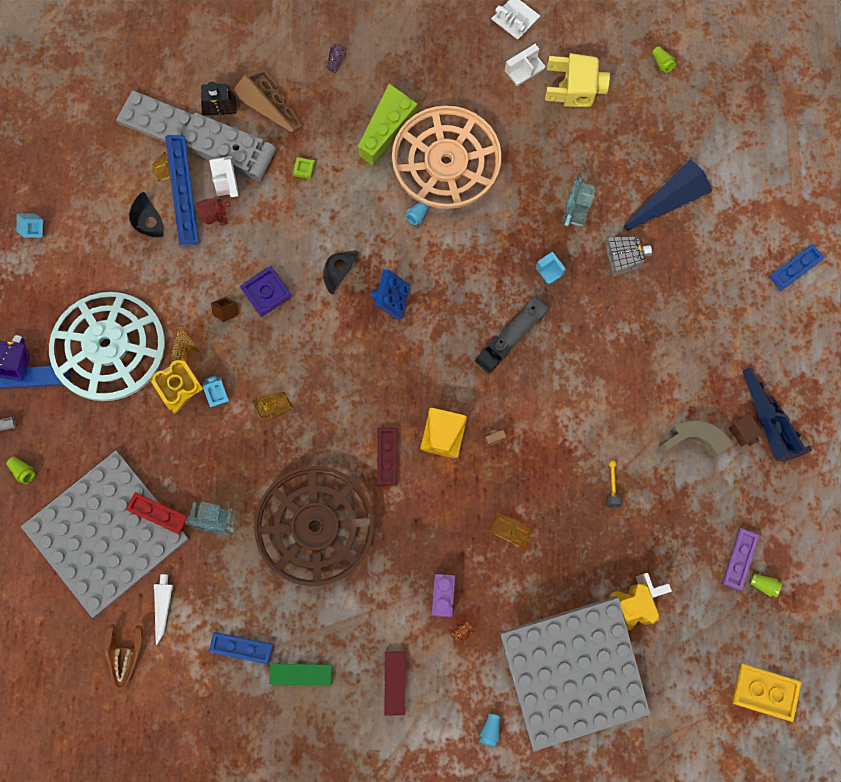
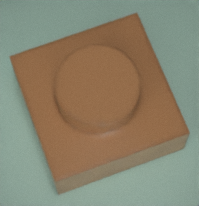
[484,429,506,447]

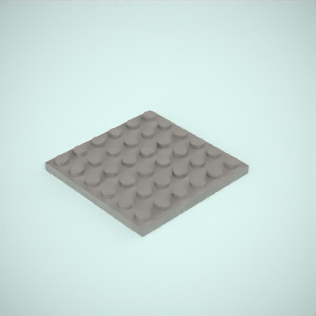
[21,450,189,618]
[499,596,650,751]

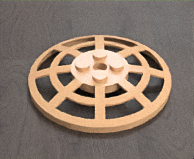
[392,106,501,209]

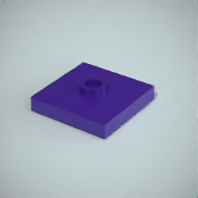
[240,266,292,317]

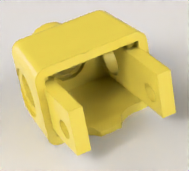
[545,53,610,107]

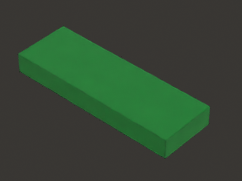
[269,663,332,686]

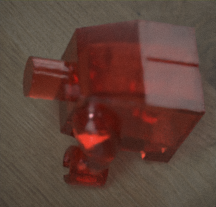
[196,197,230,226]

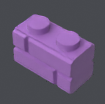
[431,574,455,617]

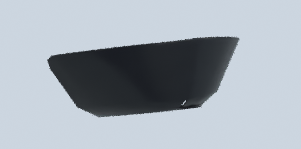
[129,192,163,238]
[323,251,360,294]

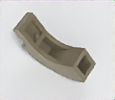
[659,421,733,458]

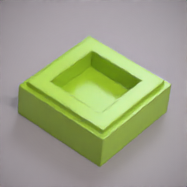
[293,157,315,179]

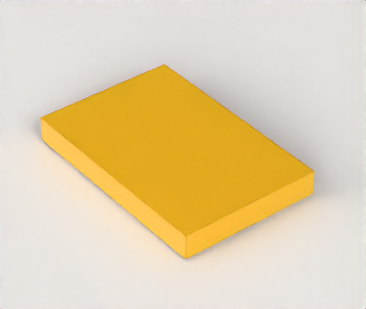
[731,663,802,722]

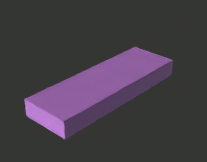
[721,528,759,591]

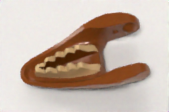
[104,624,142,690]

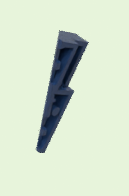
[624,159,712,231]
[743,368,812,462]

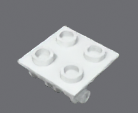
[491,0,540,40]

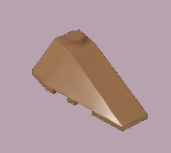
[233,69,302,132]

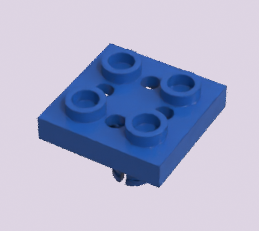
[371,269,410,319]

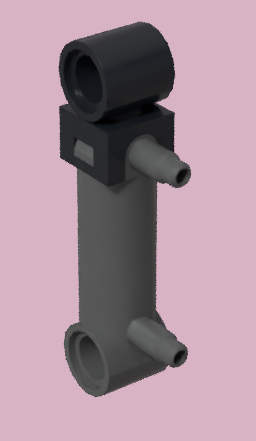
[475,296,550,374]

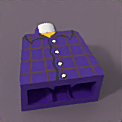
[0,335,30,380]

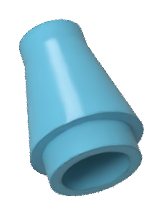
[405,198,430,225]
[479,714,501,747]

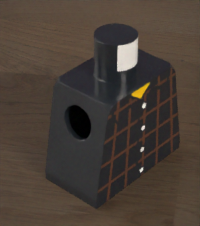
[201,82,236,115]

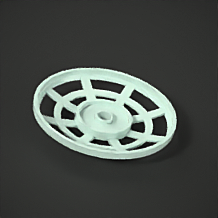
[49,292,165,401]

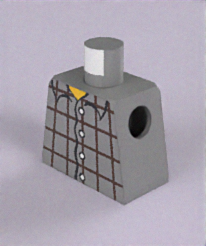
[605,237,652,277]

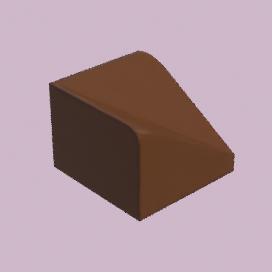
[211,297,239,322]

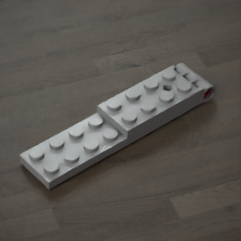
[116,90,276,181]

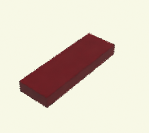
[377,428,397,486]
[384,652,405,715]

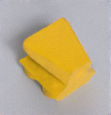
[150,358,203,414]
[420,408,467,458]
[609,583,659,631]

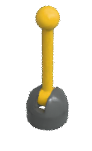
[606,460,622,508]

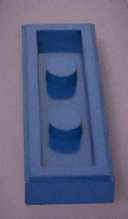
[769,244,824,291]
[209,632,273,665]

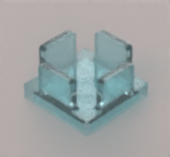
[561,177,596,226]
[185,502,235,536]

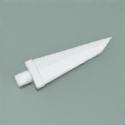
[154,574,173,645]

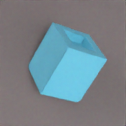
[16,214,43,238]
[536,252,566,285]

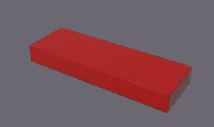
[125,492,189,535]

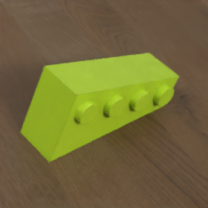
[358,84,418,165]

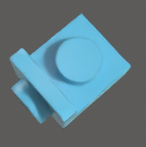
[203,375,229,407]

